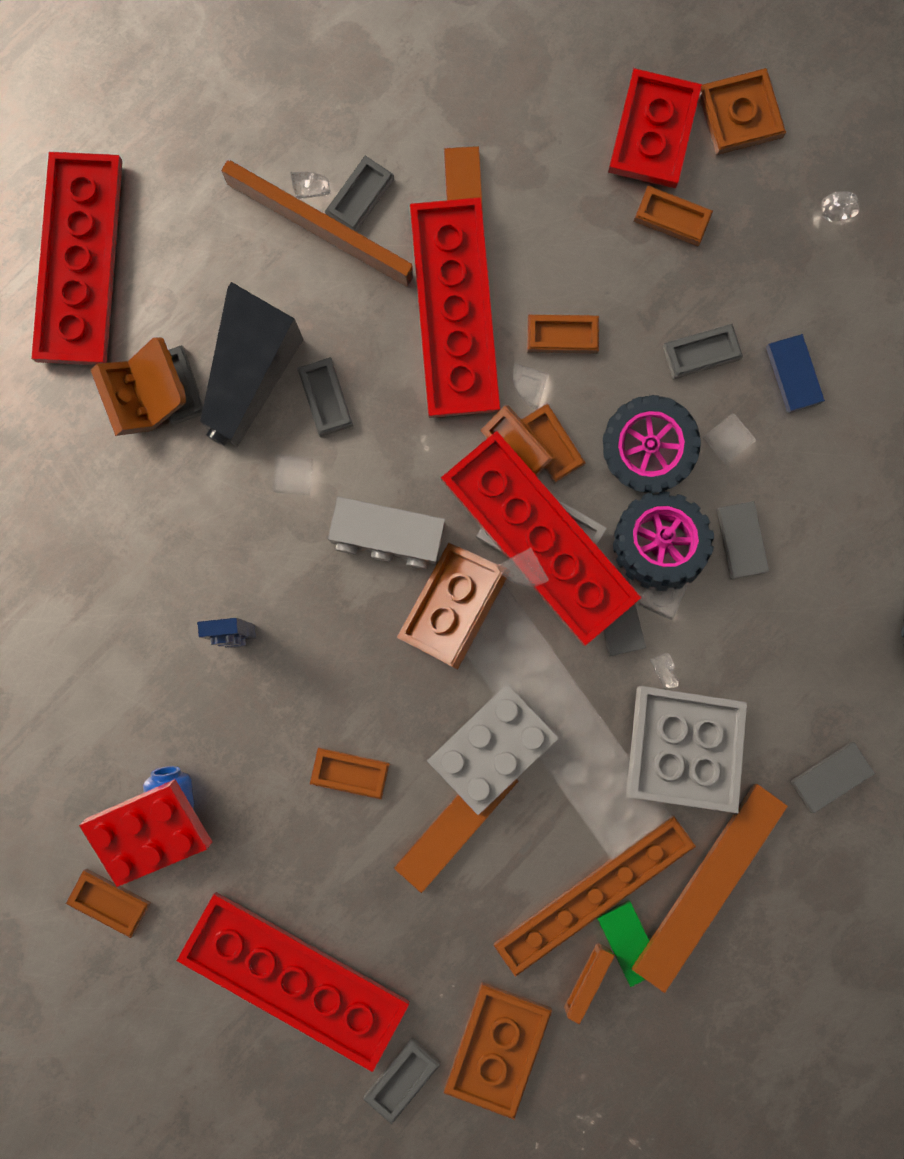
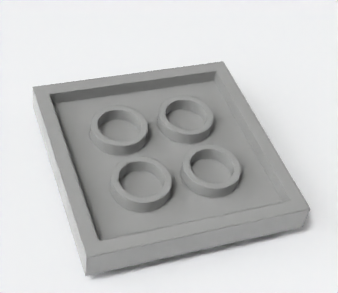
[626,686,747,814]

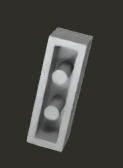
[328,496,445,570]

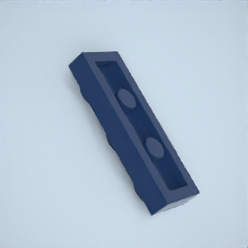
[197,618,256,648]

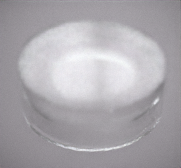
[821,191,859,221]

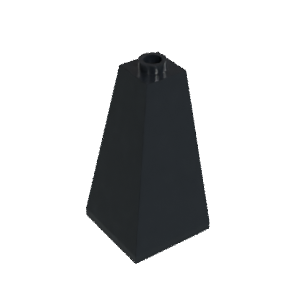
[200,282,304,447]

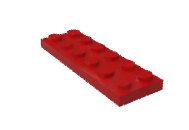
[31,152,123,365]
[410,197,500,418]
[441,431,642,646]
[176,892,410,1072]

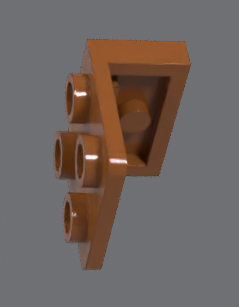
[90,337,186,436]

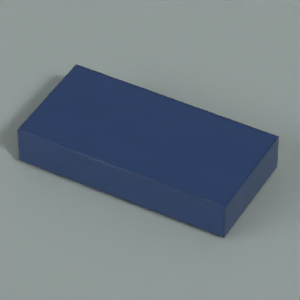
[766,334,825,413]

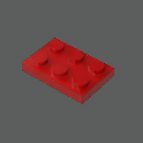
[608,68,702,189]
[79,779,212,887]

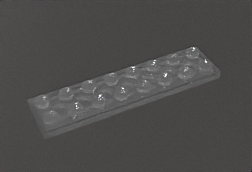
[466,584,672,860]

